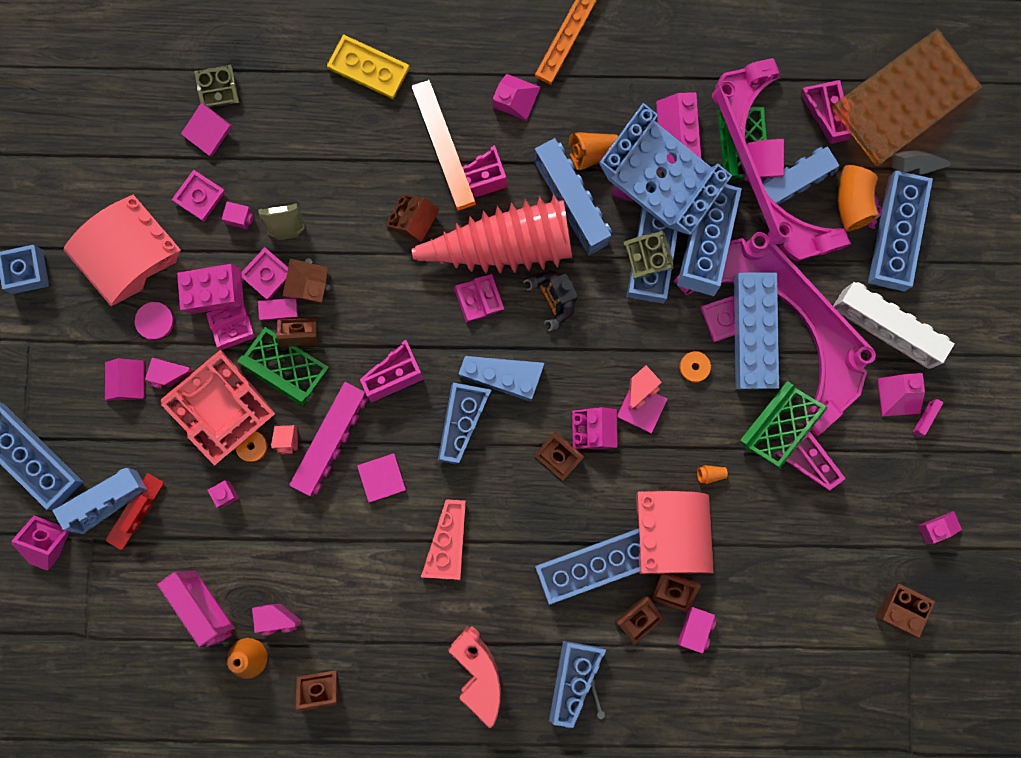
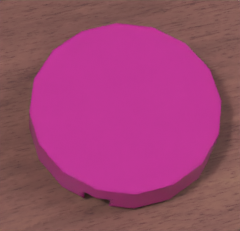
[135,302,174,340]

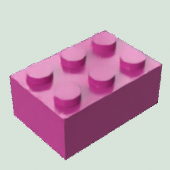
[177,264,244,314]

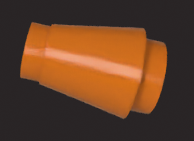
[697,465,728,484]

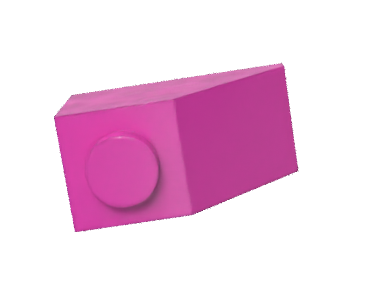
[145,358,194,389]
[917,511,962,544]

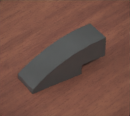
[892,151,951,175]

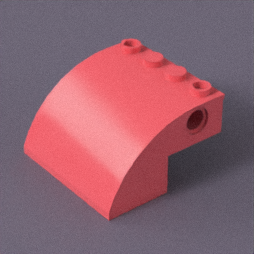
[63,195,181,306]
[161,349,275,466]
[636,491,714,574]
[448,626,500,728]

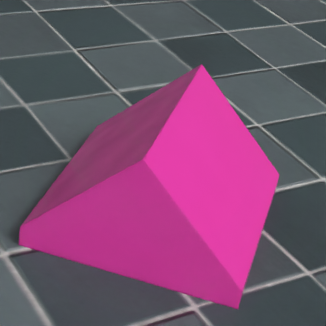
[105,358,145,401]

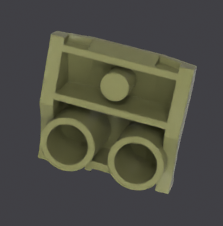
[194,65,239,108]
[258,204,305,240]
[624,231,673,279]

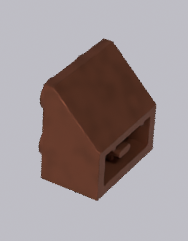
[385,194,439,242]
[876,583,935,638]

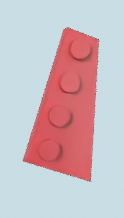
[421,500,466,580]

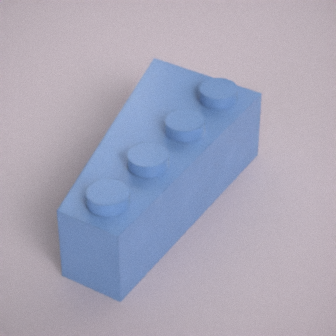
[762,146,839,205]
[459,356,544,402]
[438,383,491,464]
[53,468,147,534]
[549,641,606,728]

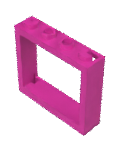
[157,570,235,647]

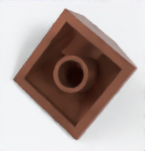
[282,259,328,304]

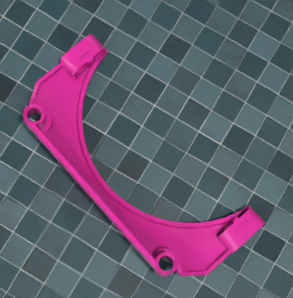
[712,58,851,262]
[673,232,876,437]

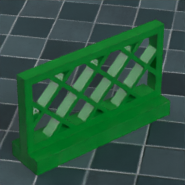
[718,107,767,182]
[237,327,329,407]
[740,381,827,469]

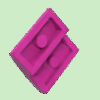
[745,139,784,181]
[454,274,504,323]
[206,305,255,350]

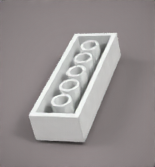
[833,282,954,369]

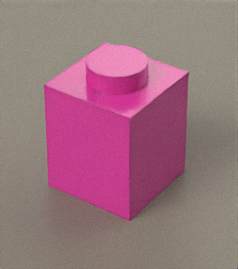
[222,202,254,230]
[208,480,239,508]

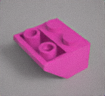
[572,407,617,449]
[252,603,302,635]

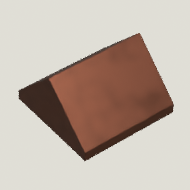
[276,317,317,347]
[534,431,584,481]
[650,573,701,613]
[615,596,664,645]
[296,670,341,711]

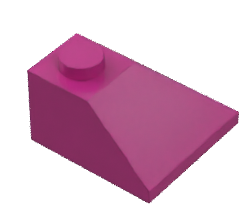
[492,74,540,121]
[877,373,925,417]
[11,516,69,571]

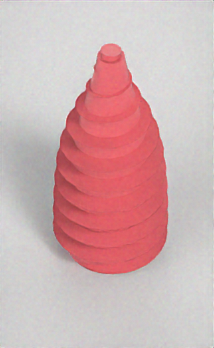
[412,194,572,273]

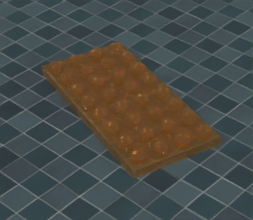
[831,28,982,167]

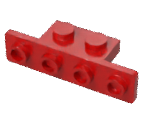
[106,473,164,550]

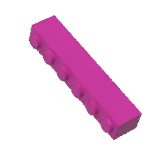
[289,382,368,497]

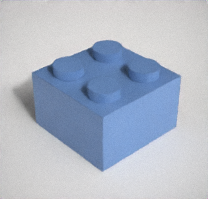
[0,245,49,294]

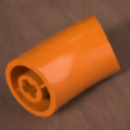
[838,165,879,232]

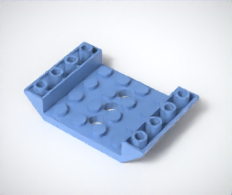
[599,103,732,235]

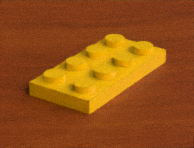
[327,34,410,99]

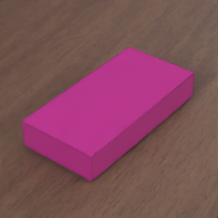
[258,298,298,321]
[913,399,944,437]

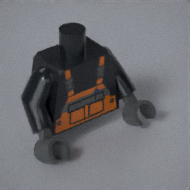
[523,270,578,331]

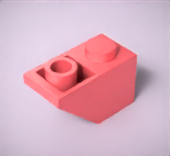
[629,365,662,410]
[271,425,298,454]

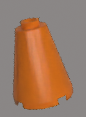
[569,132,618,170]
[227,638,268,679]

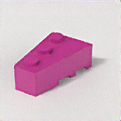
[800,80,852,144]
[448,145,507,204]
[360,340,424,403]
[776,432,846,490]

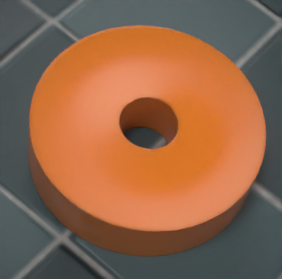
[679,351,711,383]
[235,431,268,462]

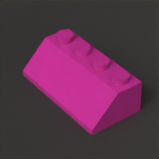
[656,92,701,173]

